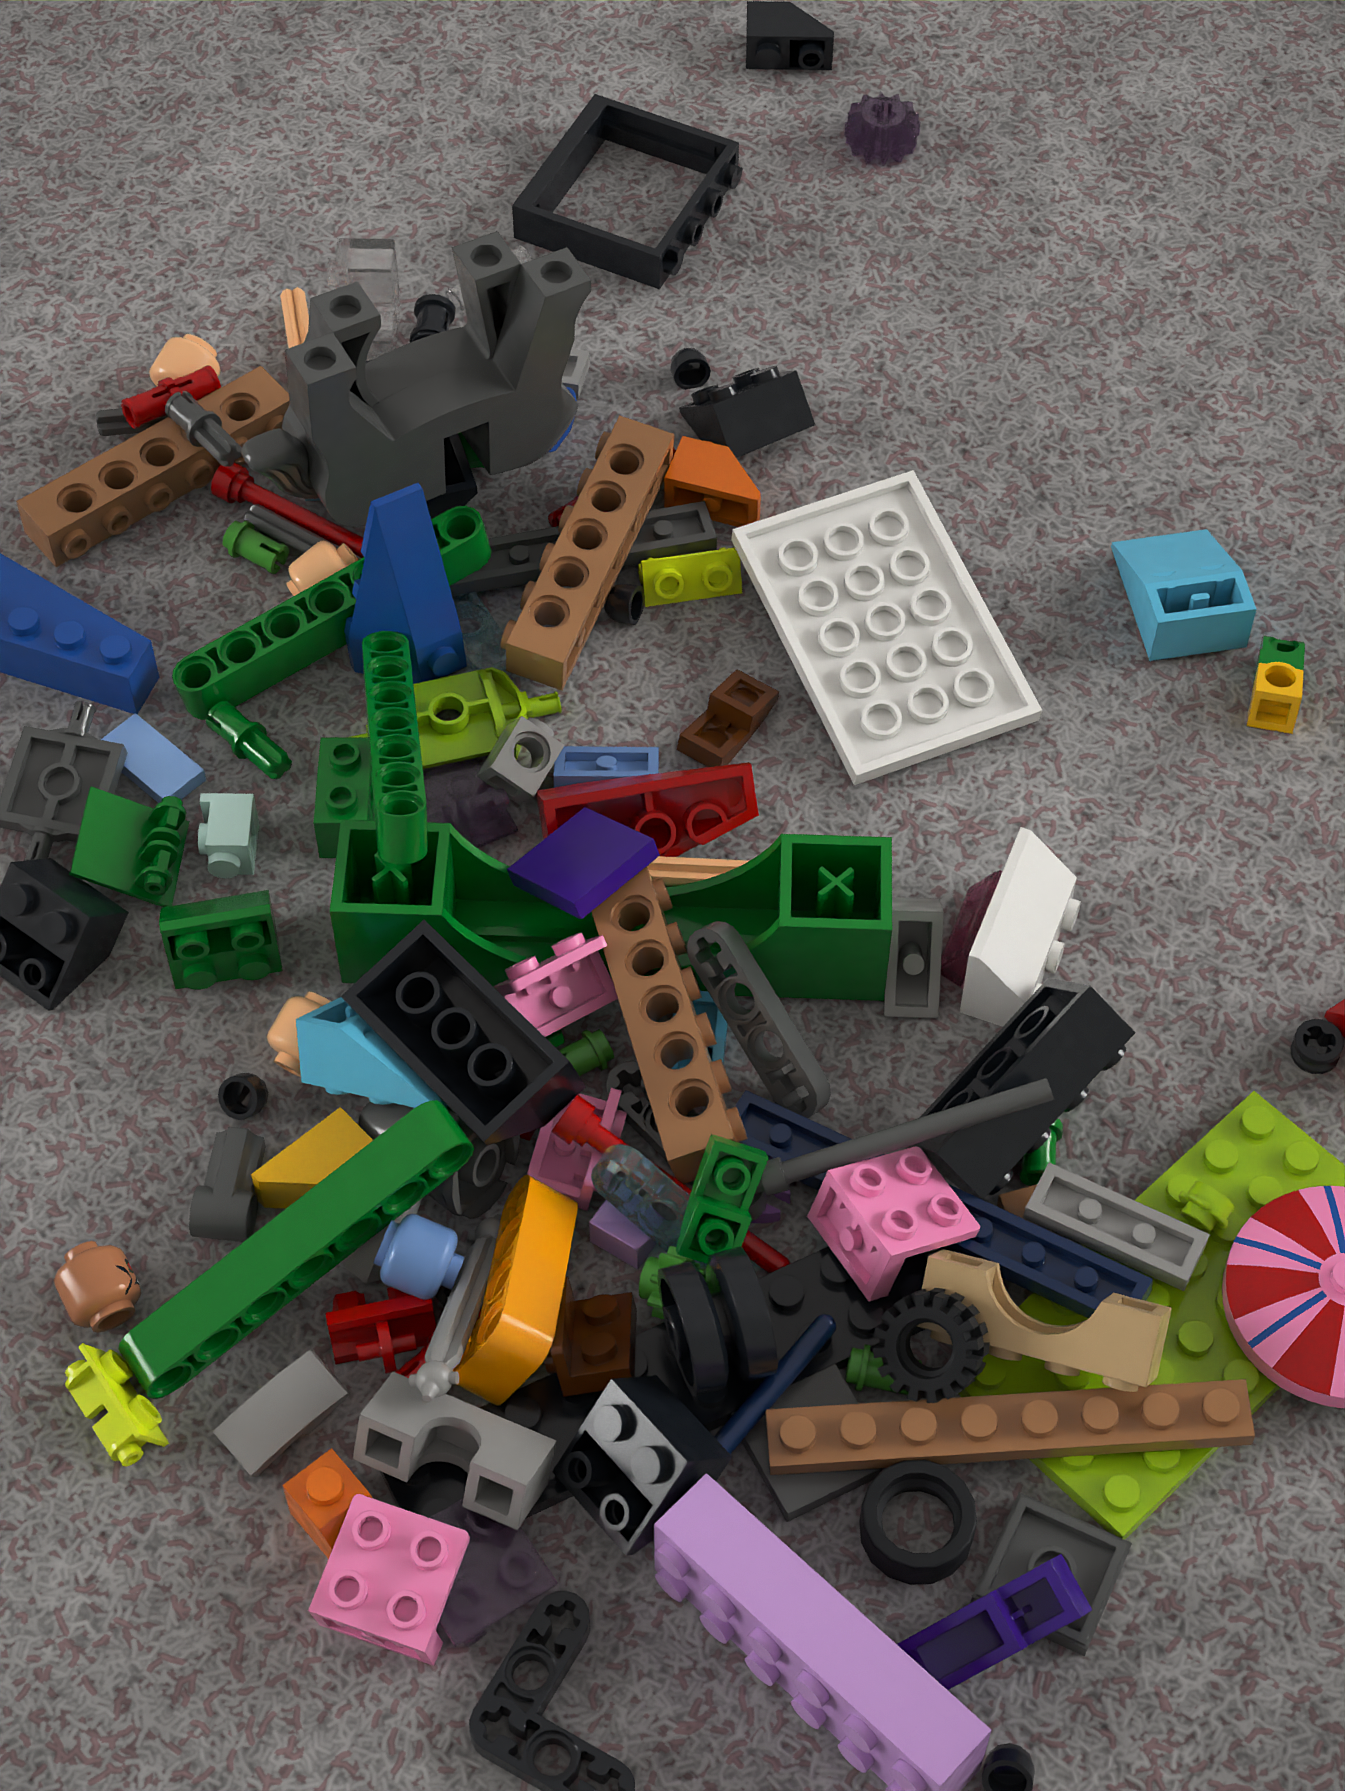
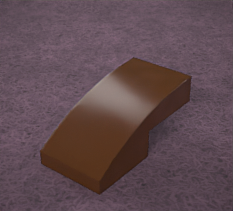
[677,669,780,767]

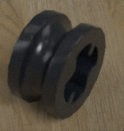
[1290,1019,1344,1074]

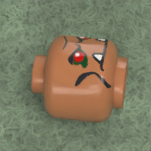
[54,1241,141,1333]

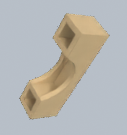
[917,1249,1172,1392]

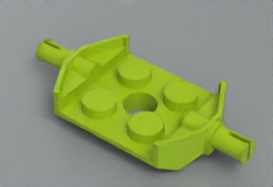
[350,667,562,769]

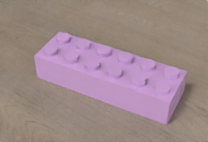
[654,1473,992,1791]

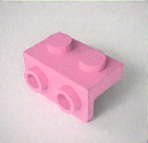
[494,932,618,1037]
[527,1088,627,1211]

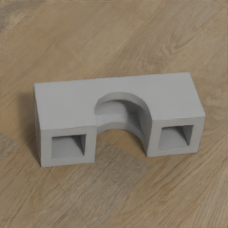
[353,1372,557,1530]

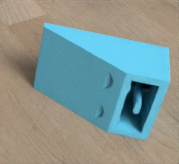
[1111,529,1257,661]
[296,997,448,1109]

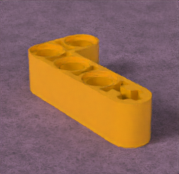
[453,1175,578,1405]

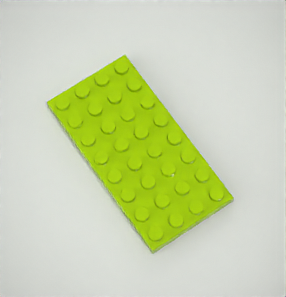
[958,1091,1345,1540]

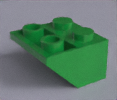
[159,890,283,990]

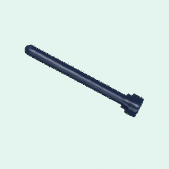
[653,1314,836,1542]

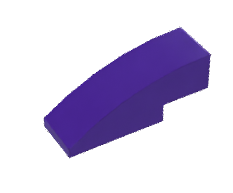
[897,1554,1092,1690]

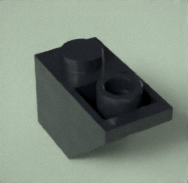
[746,1,834,70]

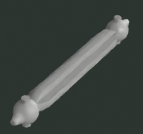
[409,1214,501,1402]

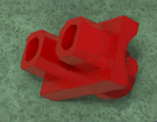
[325,1287,436,1374]

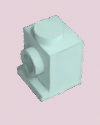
[198,793,259,878]

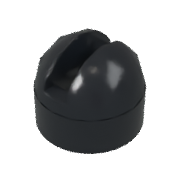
[670,348,711,390]
[604,583,645,625]
[218,1073,269,1120]
[982,1743,1035,1791]

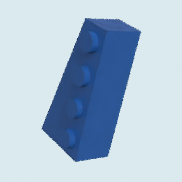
[0,553,160,715]

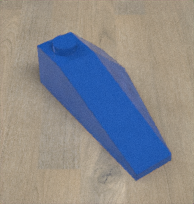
[344,483,467,684]

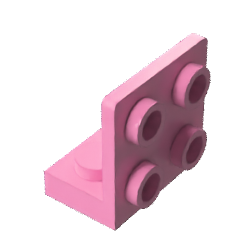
[807,1146,980,1302]
[308,1494,470,1666]

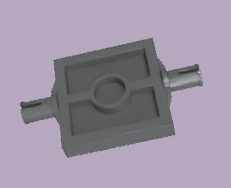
[0,701,128,861]

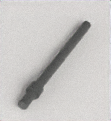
[755,1078,1054,1196]

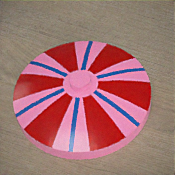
[1222,1186,1345,1408]

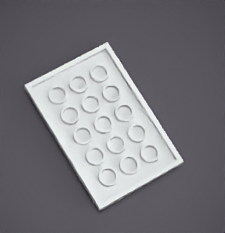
[731,470,1042,785]

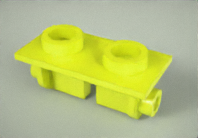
[638,547,742,607]
[65,1343,170,1466]

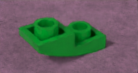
[676,1134,769,1264]

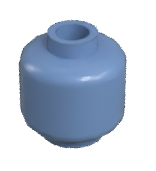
[373,1214,465,1300]

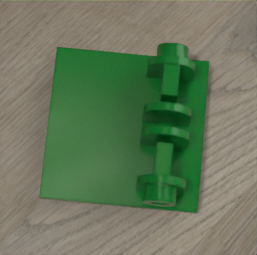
[69,786,190,907]

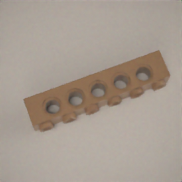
[16,366,290,567]
[500,415,674,691]
[591,866,748,1184]

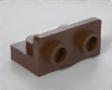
[544,1276,637,1397]

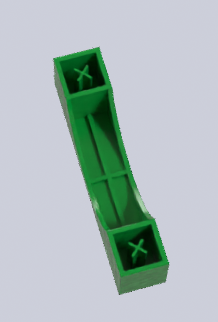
[330,820,892,1001]

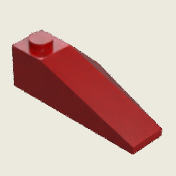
[536,762,759,857]

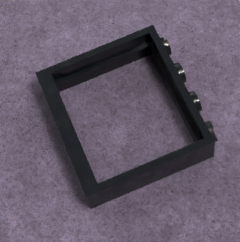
[512,94,743,290]

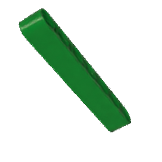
[172,506,491,720]
[362,631,428,865]
[118,1100,474,1399]

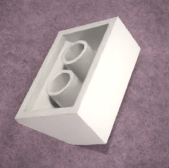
[960,827,1081,1027]

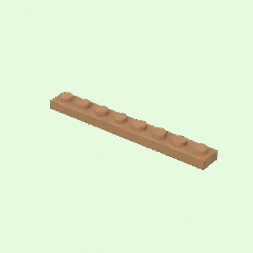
[766,1379,1255,1475]

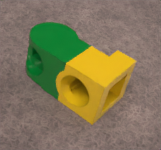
[1247,635,1305,734]

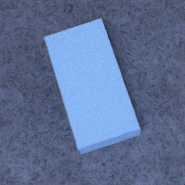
[101,713,206,803]

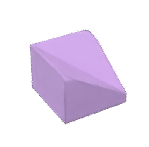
[589,1182,669,1269]

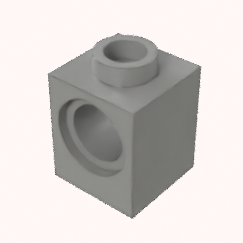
[476,716,565,804]

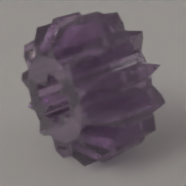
[844,91,920,166]

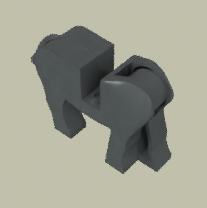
[241,231,591,527]

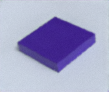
[507,807,660,919]

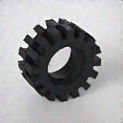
[873,1288,990,1403]

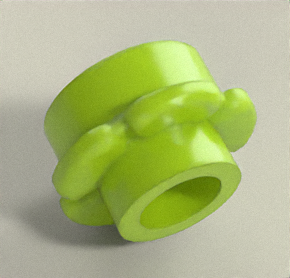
[1179,1181,1234,1233]

